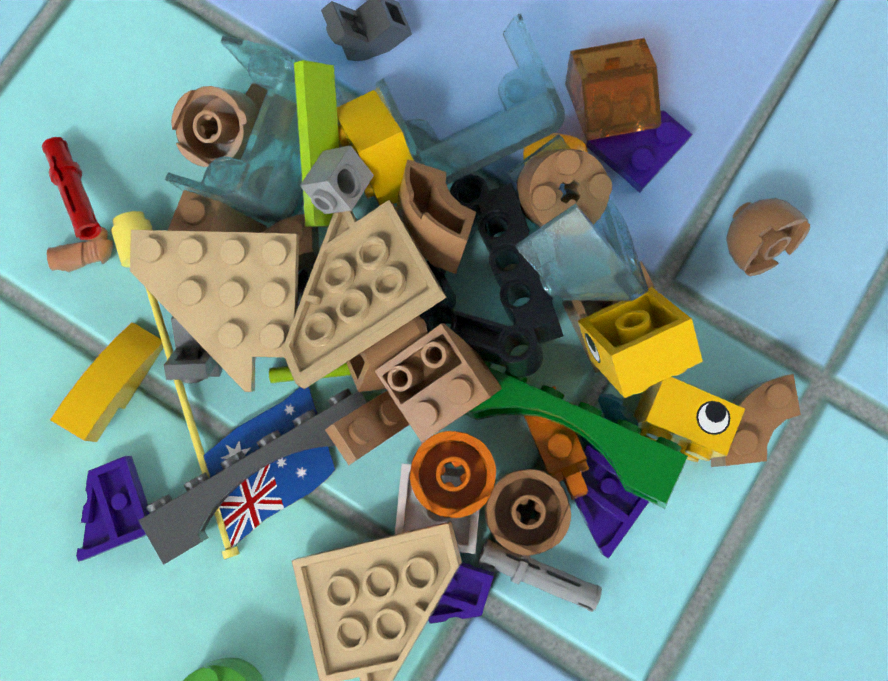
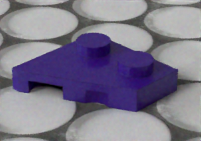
[574,445,649,559]
[76,456,150,562]

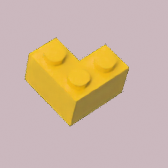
[337,89,413,206]

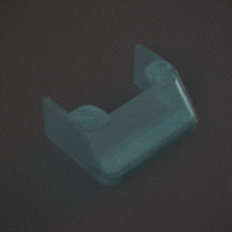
[375,13,565,185]
[165,35,343,224]
[508,134,649,301]

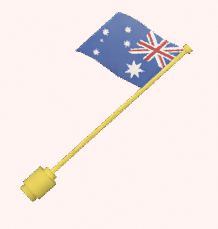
[111,211,336,559]

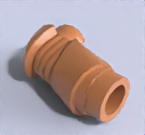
[47,227,113,273]

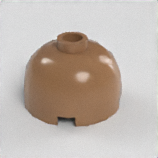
[726,198,810,276]

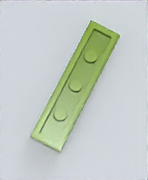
[294,60,340,227]

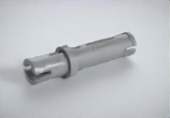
[478,539,602,612]

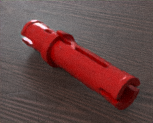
[42,137,102,240]

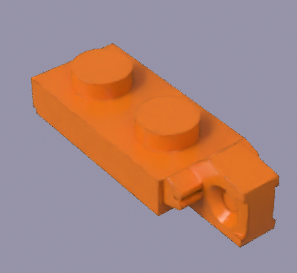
[523,386,589,500]

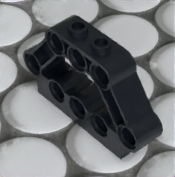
[419,174,564,377]

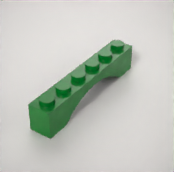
[464,361,688,509]

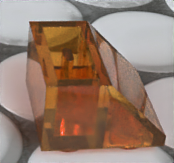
[565,38,661,141]

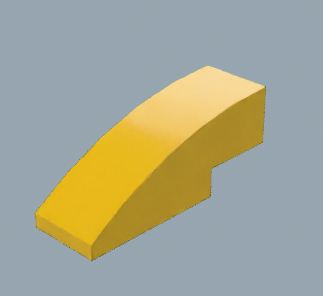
[50,322,164,442]

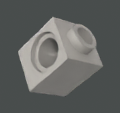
[300,146,374,214]

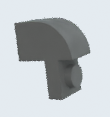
[321,0,412,61]
[164,317,223,383]

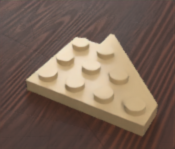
[282,200,447,389]
[130,230,299,392]
[292,521,462,681]

